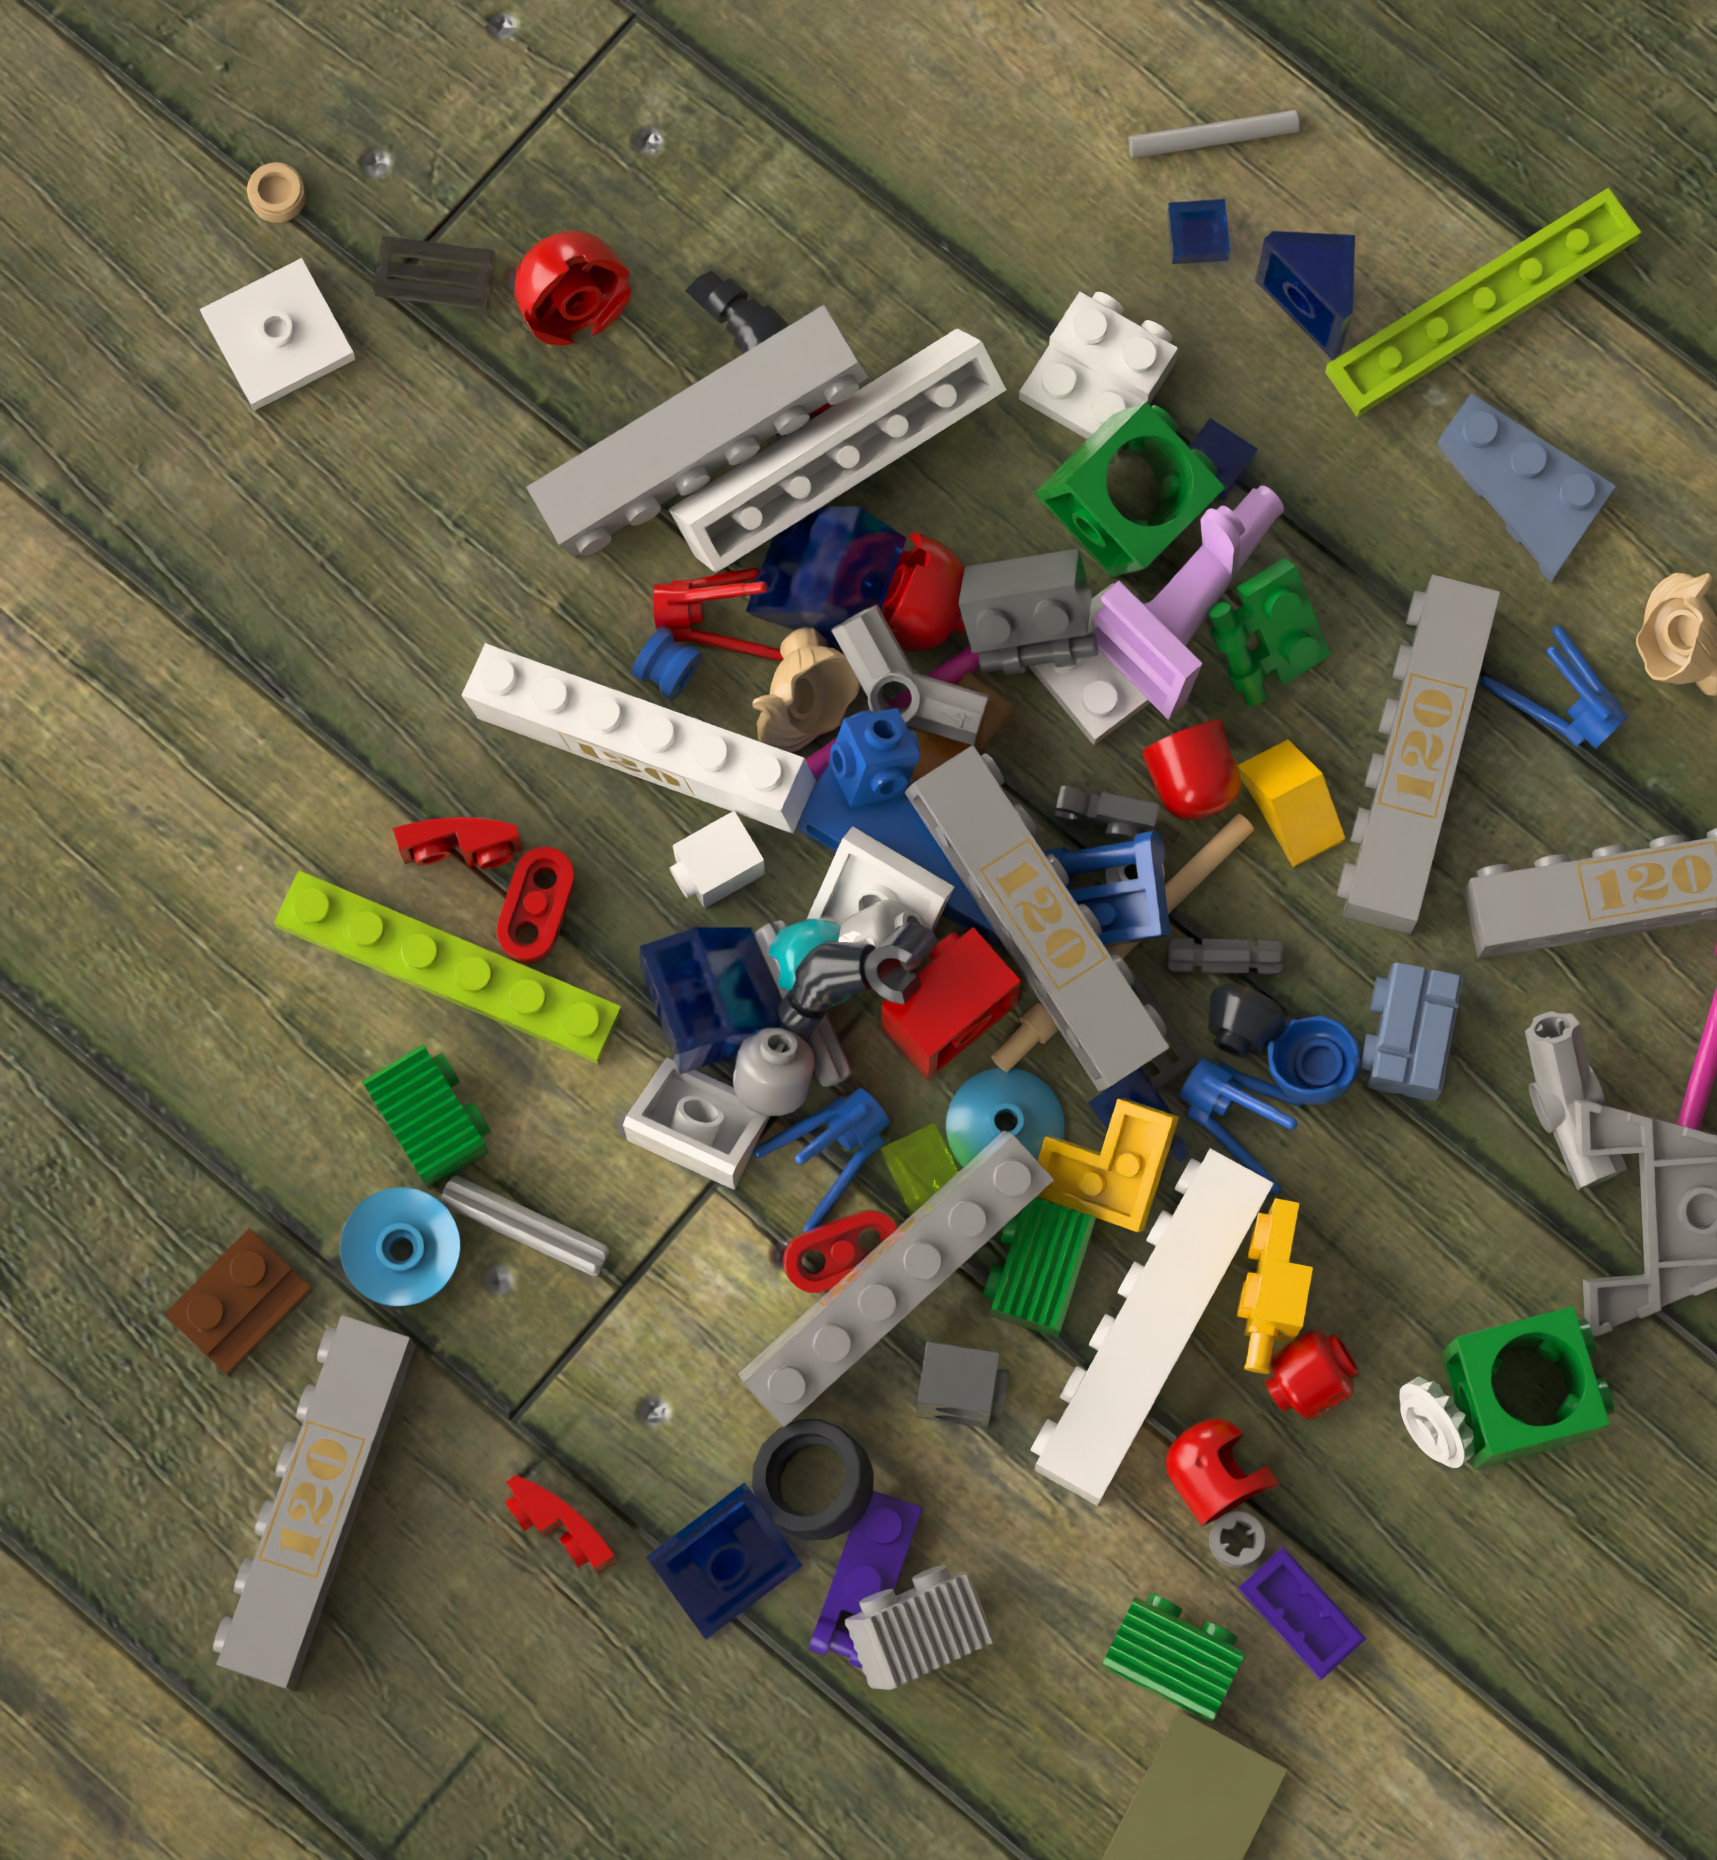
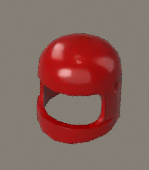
[1141,718,1241,821]
[1165,1418,1280,1527]

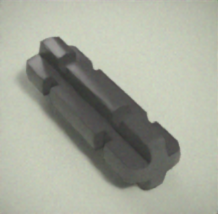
[1167,937,1284,975]

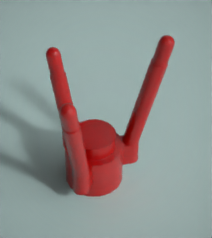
[653,567,784,661]

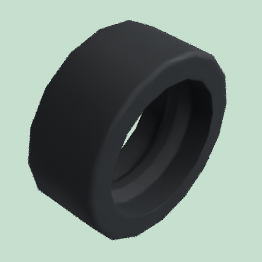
[752,1419,874,1540]

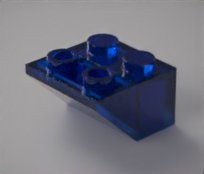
[746,507,907,642]
[640,927,780,1075]

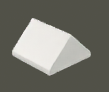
[623,1057,770,1190]

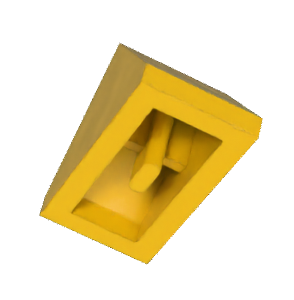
[1237,739,1345,868]

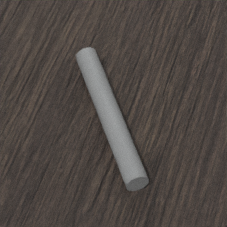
[1128,110,1299,159]

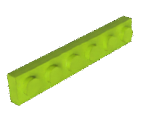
[1325,188,1641,418]
[274,870,622,1064]

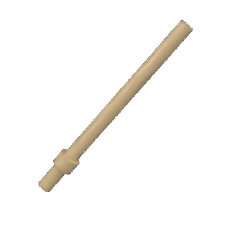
[991,814,1254,1073]

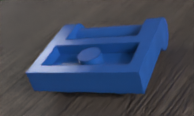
[1044,830,1171,947]

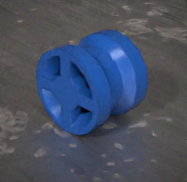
[631,627,703,701]

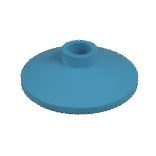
[946,1068,1065,1167]
[340,1187,461,1307]

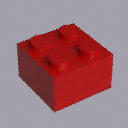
[881,927,1021,1081]

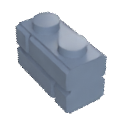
[1361,963,1463,1101]

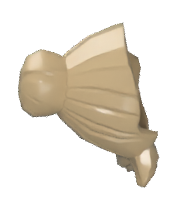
[1636,573,1717,696]
[752,627,861,753]

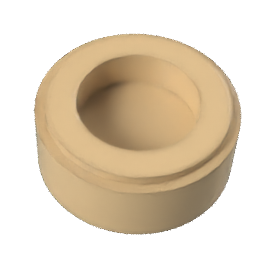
[247,162,306,223]

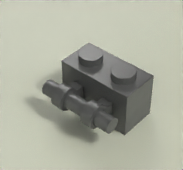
[959,549,1098,675]

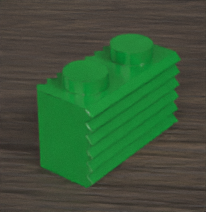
[362,1044,491,1189]
[982,1197,1096,1338]
[1100,1593,1245,1722]

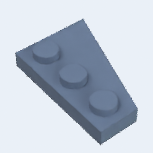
[1437,393,1616,584]

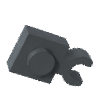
[1055,786,1160,843]

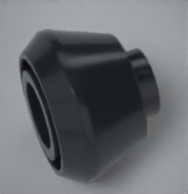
[1208,983,1286,1058]

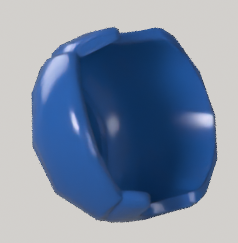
[1267,1015,1361,1105]

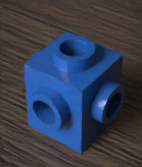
[828,708,921,808]

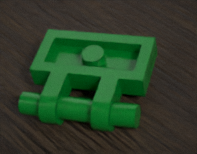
[1209,557,1331,706]

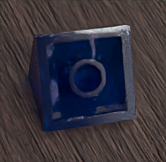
[1255,231,1355,361]
[646,1482,803,1640]

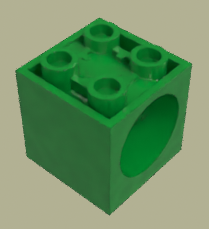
[1033,402,1225,577]
[1441,1306,1614,1470]

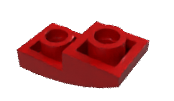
[392,817,523,870]
[505,1475,618,1574]

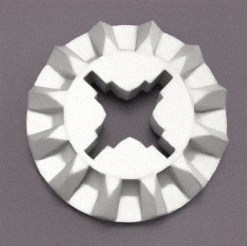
[1399,1376,1475,1468]

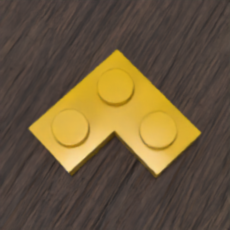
[1036,1098,1179,1232]

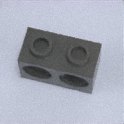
[916,1342,1009,1428]

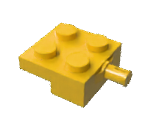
[1237,1198,1313,1374]

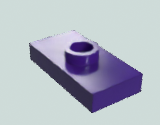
[1237,1546,1367,1681]

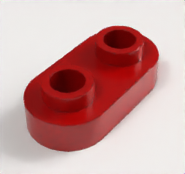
[496,846,575,964]
[783,1209,898,1293]

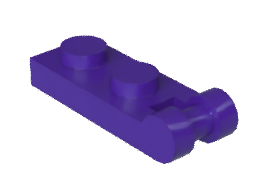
[808,1490,923,1669]

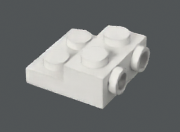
[1019,291,1178,456]

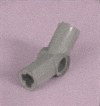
[831,605,989,745]
[1525,1011,1628,1191]

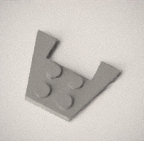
[1574,1100,1717,1336]

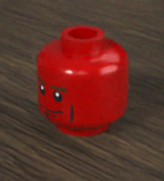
[1265,1329,1360,1420]

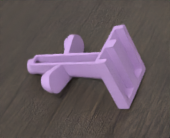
[1091,486,1284,720]

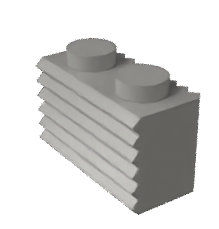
[845,1565,995,1690]

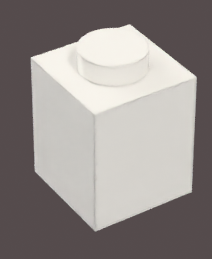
[670,811,765,909]

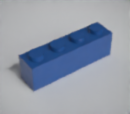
[797,764,1002,948]

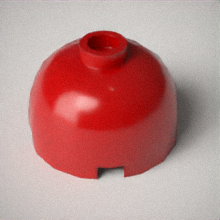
[514,230,632,346]
[872,532,965,652]

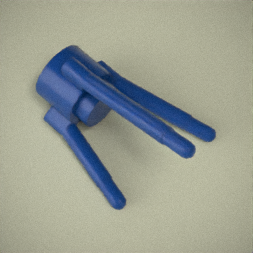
[1480,625,1629,749]
[1179,1057,1303,1195]
[753,1088,890,1232]

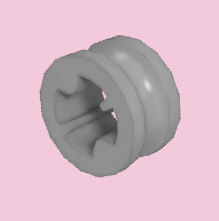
[1209,1511,1265,1568]

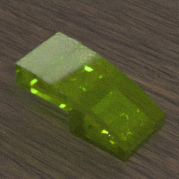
[881,1123,958,1216]

